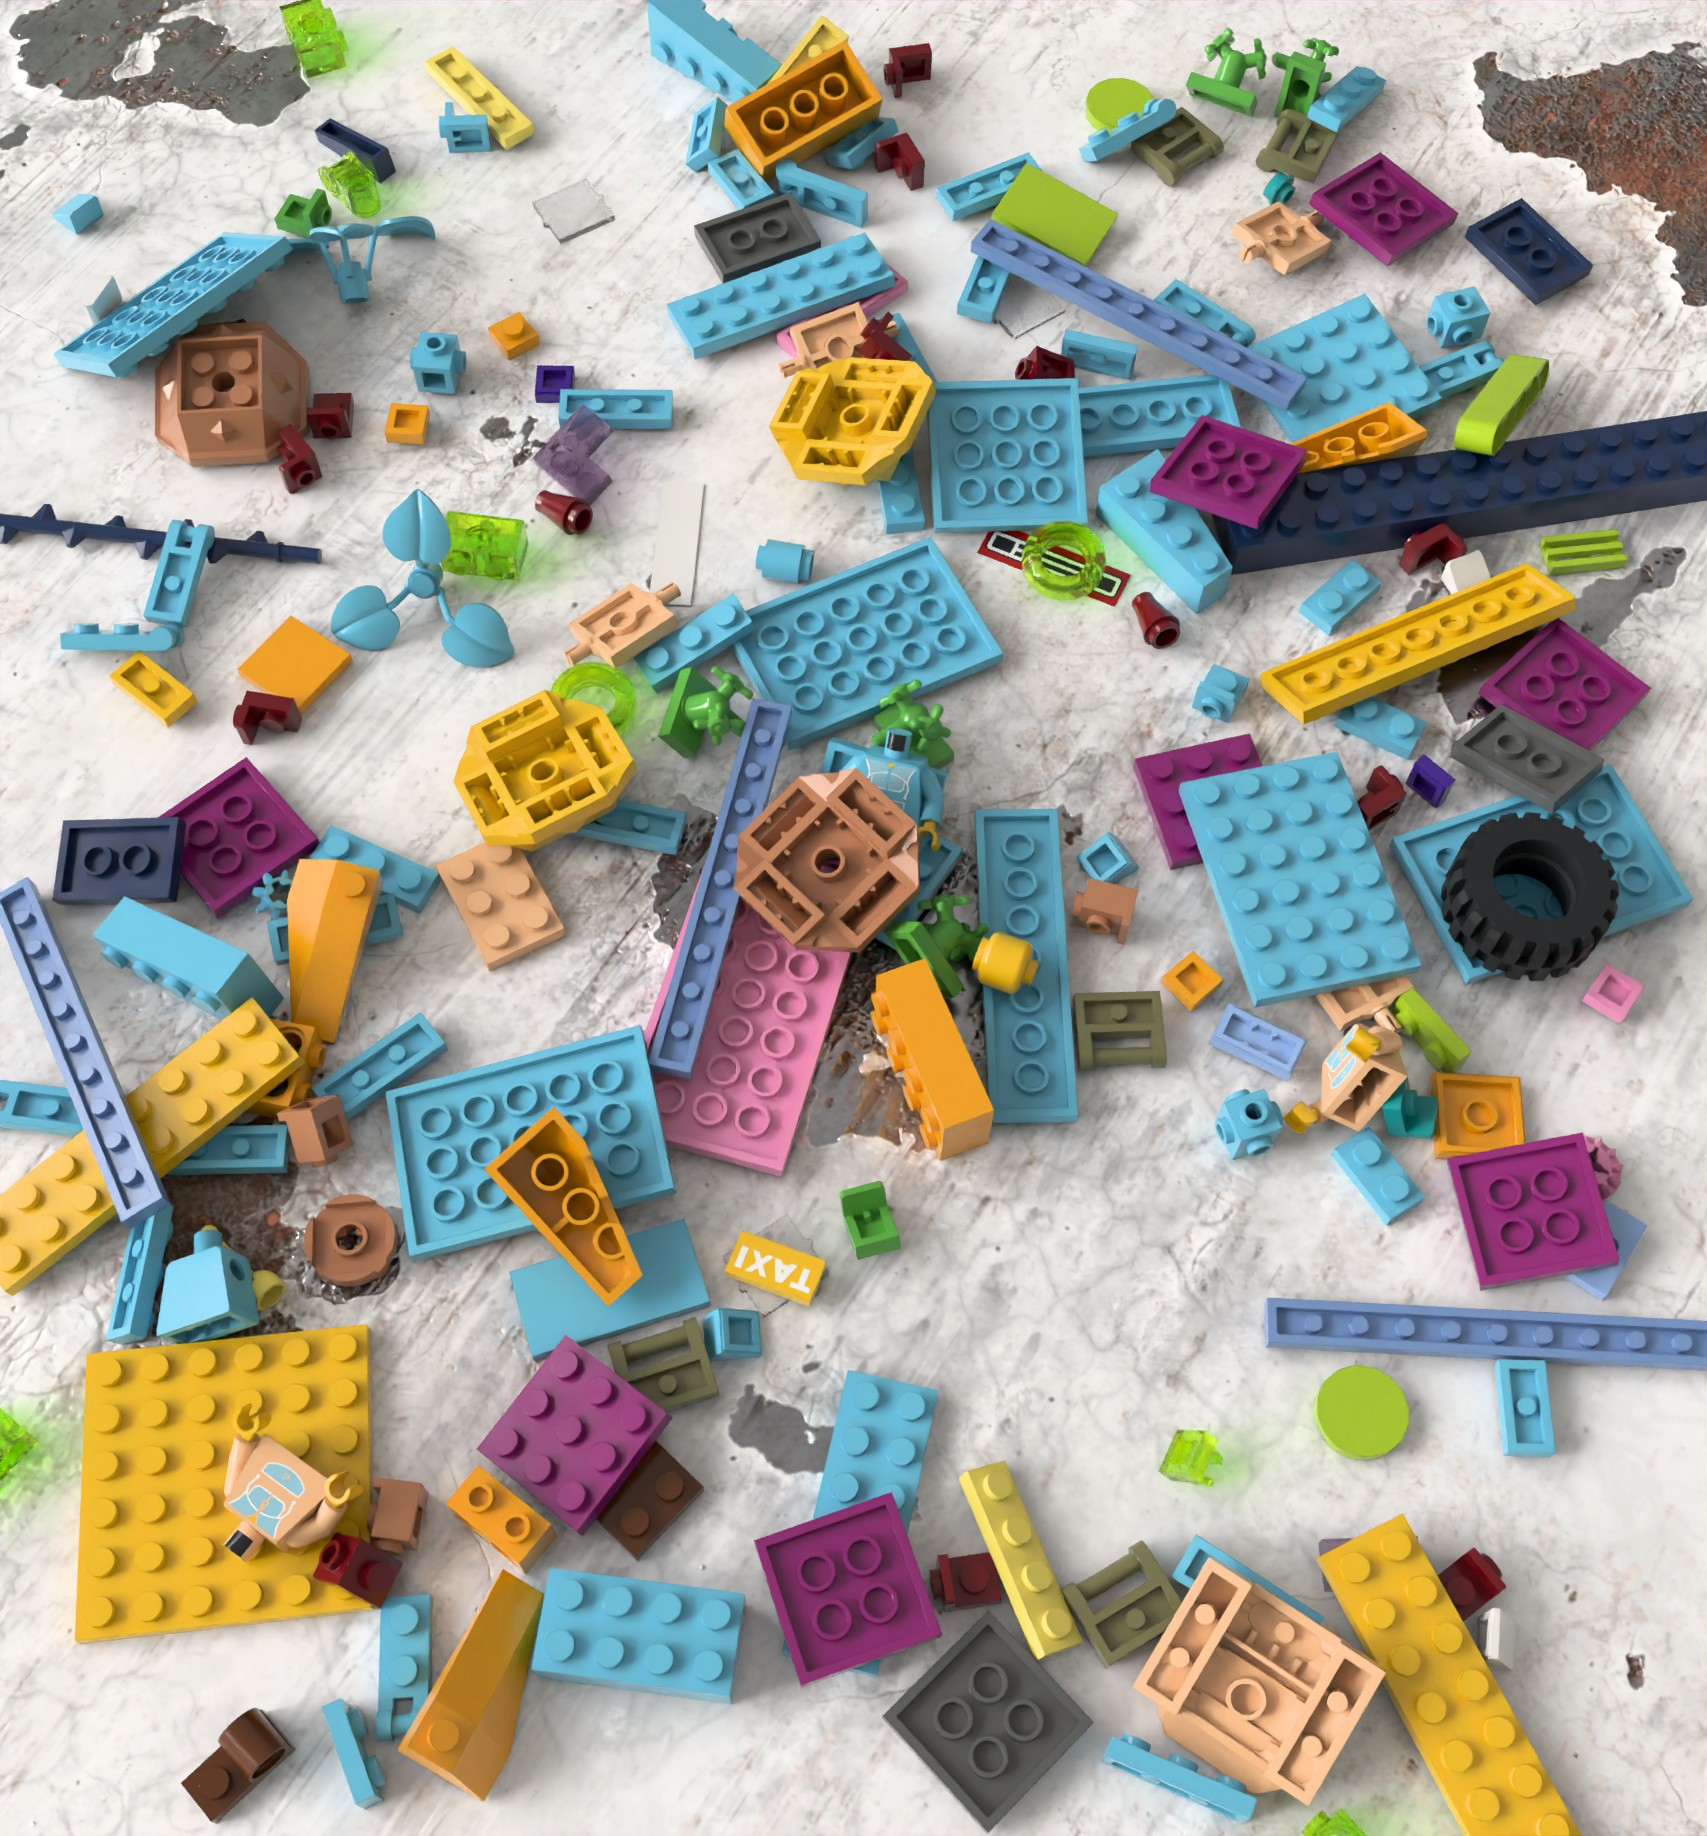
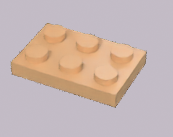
[435,842,566,972]

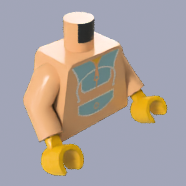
[1283,1023,1408,1135]
[223,1403,363,1563]

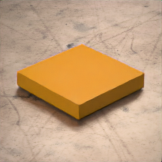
[237,616,353,715]
[1430,1072,1526,1160]

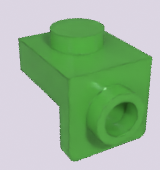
[274,189,332,238]
[839,1181,901,1260]

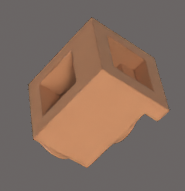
[1071,878,1138,945]
[277,1095,353,1167]
[367,1477,429,1556]

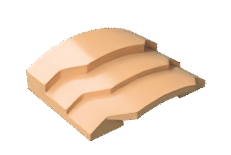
[1133,1556,1386,1806]

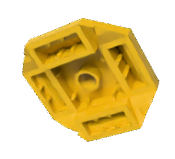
[769,357,936,487]
[453,690,637,852]

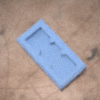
[1209,1003,1307,1082]
[1563,1201,1648,1301]

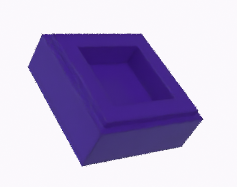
[535,365,575,403]
[1406,754,1456,809]

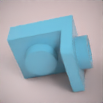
[439,102,491,153]
[1192,663,1250,723]

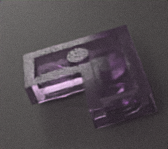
[532,404,613,506]

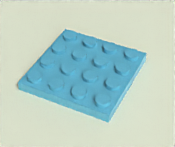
[1247,294,1442,443]
[927,378,1088,533]

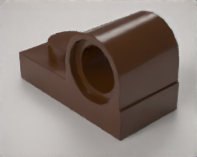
[181,1708,296,1823]

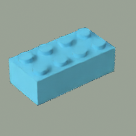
[531,1568,746,1704]

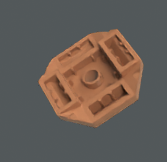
[155,322,310,467]
[734,768,920,953]

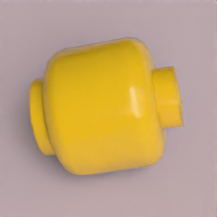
[972,932,1039,994]

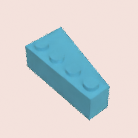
[647,0,782,102]
[1095,449,1233,614]
[92,896,284,1021]

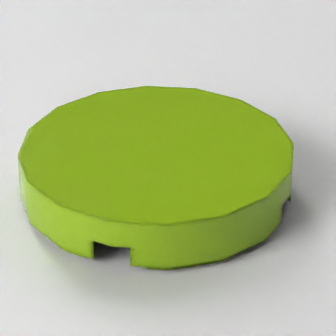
[1085,78,1153,131]
[1314,1365,1409,1461]

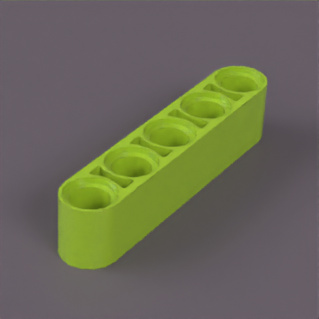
[1454,354,1549,456]

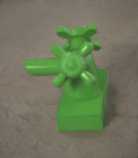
[1186,28,1267,117]
[1272,38,1339,118]
[658,666,753,758]
[872,679,954,769]
[884,894,989,998]

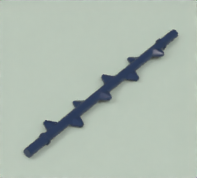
[0,504,322,564]

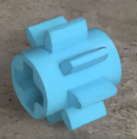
[252,870,293,920]

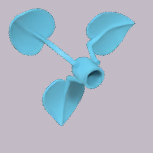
[284,216,435,304]
[331,489,515,667]

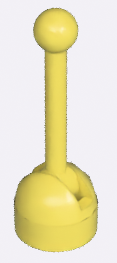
[201,1225,287,1311]

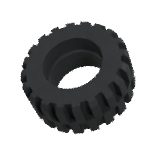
[1441,812,1619,981]

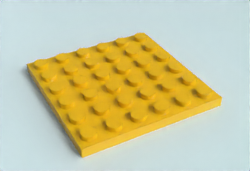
[75,1324,375,1644]

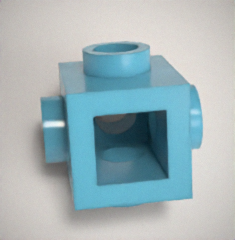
[1426,286,1491,348]
[410,332,467,394]
[1215,1089,1283,1160]

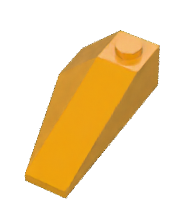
[1290,402,1428,473]
[287,859,383,1044]
[484,1107,643,1307]
[397,1569,544,1802]

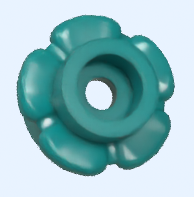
[1263,172,1296,205]

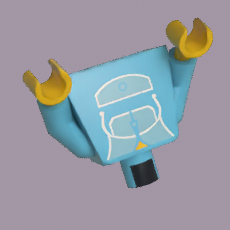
[842,728,944,852]

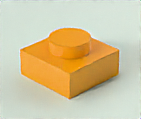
[488,312,540,361]
[385,403,430,445]
[1161,951,1224,1012]

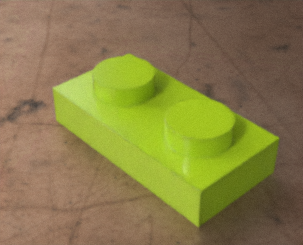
[1392,987,1472,1073]

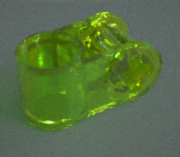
[318,151,381,218]

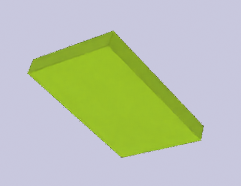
[991,163,1118,267]

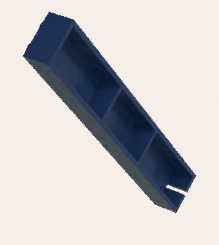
[1211,411,1707,575]

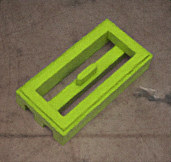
[1539,529,1628,575]

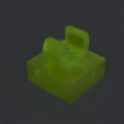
[1159,1430,1223,1487]

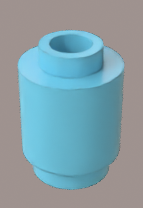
[756,539,814,584]

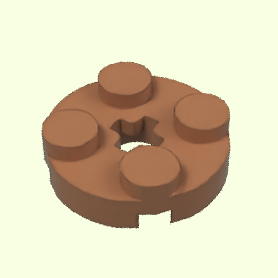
[303,1194,398,1287]

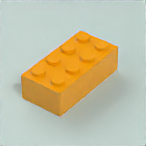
[724,40,883,182]
[870,958,994,1161]

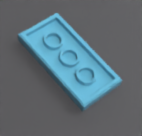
[509,1218,711,1361]

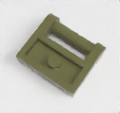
[1130,107,1224,186]
[1256,109,1339,183]
[1073,991,1167,1071]
[607,1317,720,1413]
[1060,1540,1182,1669]

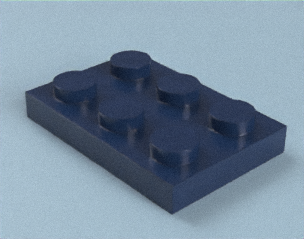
[1465,198,1593,305]
[52,817,186,905]

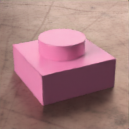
[1582,963,1645,1024]

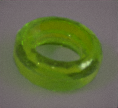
[1021,521,1107,601]
[550,661,637,736]

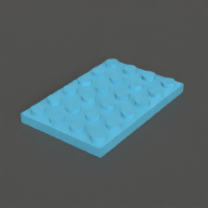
[53,232,293,378]
[730,537,1003,751]
[1179,752,1422,1008]
[1389,764,1693,985]
[385,1025,677,1261]

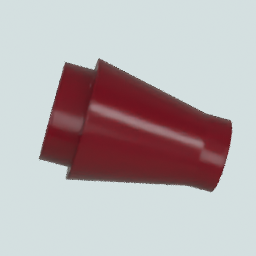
[535,490,593,535]
[1132,592,1180,649]

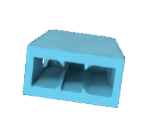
[157,1230,259,1344]

